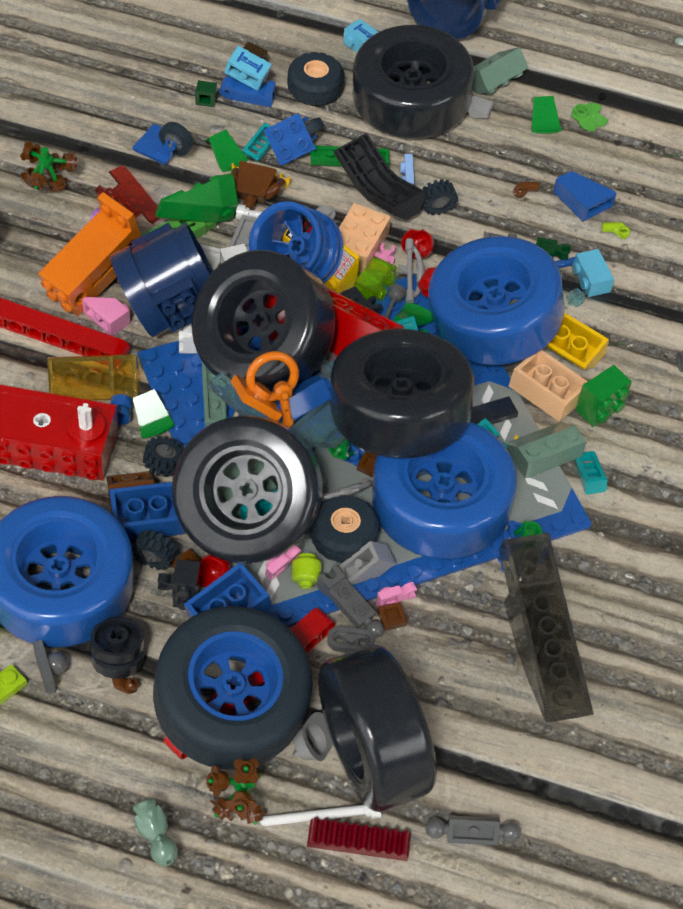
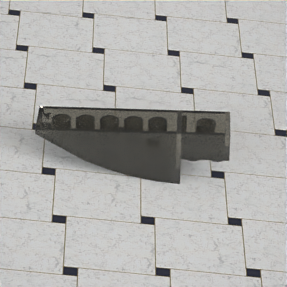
[499,533,594,723]

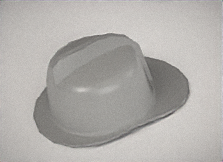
[293,712,333,761]

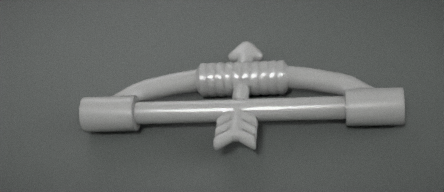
[398,238,425,303]
[322,477,373,502]

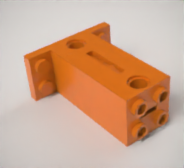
[38,192,141,316]

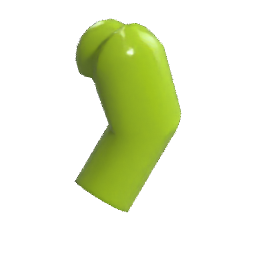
[601,222,630,239]

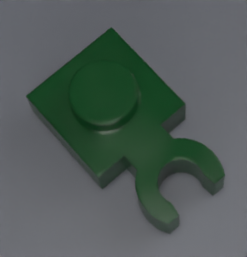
[536,237,571,260]

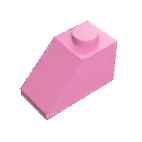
[82,297,130,336]

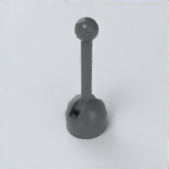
[385,284,406,318]

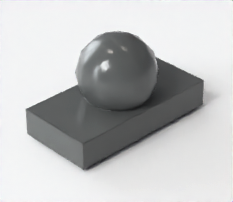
[33,640,68,694]

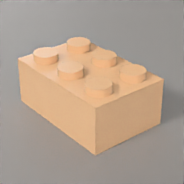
[339,203,391,274]
[509,350,588,422]

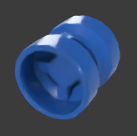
[110,394,132,425]

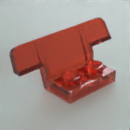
[95,166,160,224]

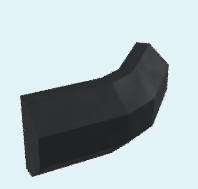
[333,133,426,220]

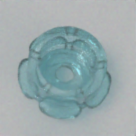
[566,288,585,307]

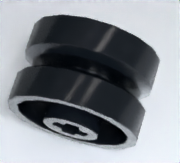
[91,617,144,679]

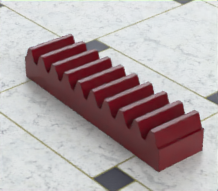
[307,817,411,861]

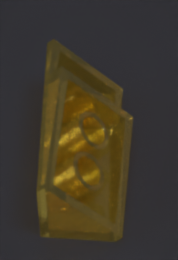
[47,354,140,400]

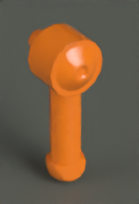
[274,381,294,427]

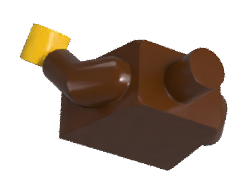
[231,161,291,210]

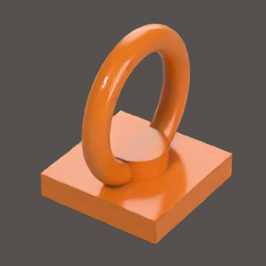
[230,351,299,422]

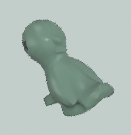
[133,797,178,867]

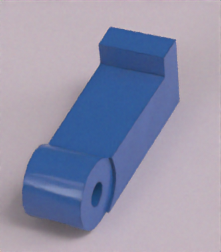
[219,76,276,107]

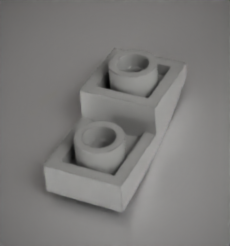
[467,96,493,118]

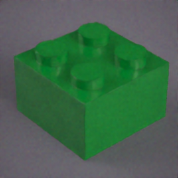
[575,365,632,427]

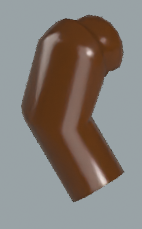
[513,181,539,198]
[111,678,139,694]

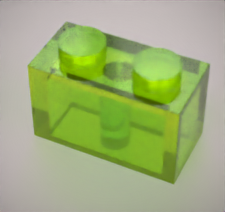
[354,256,397,305]

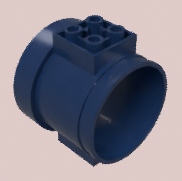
[407,0,502,39]
[110,222,214,338]

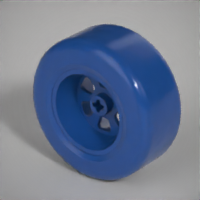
[428,236,565,365]
[372,422,517,559]
[0,496,134,647]

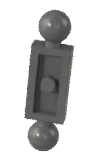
[426,815,521,846]

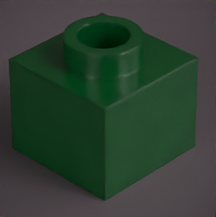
[195,80,217,107]

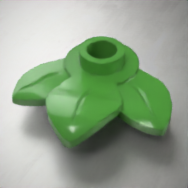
[571,103,609,132]

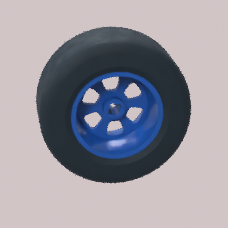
[153,606,313,770]

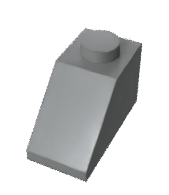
[338,541,396,585]

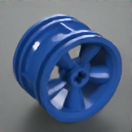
[249,201,344,283]

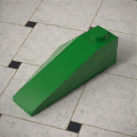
[155,173,238,223]

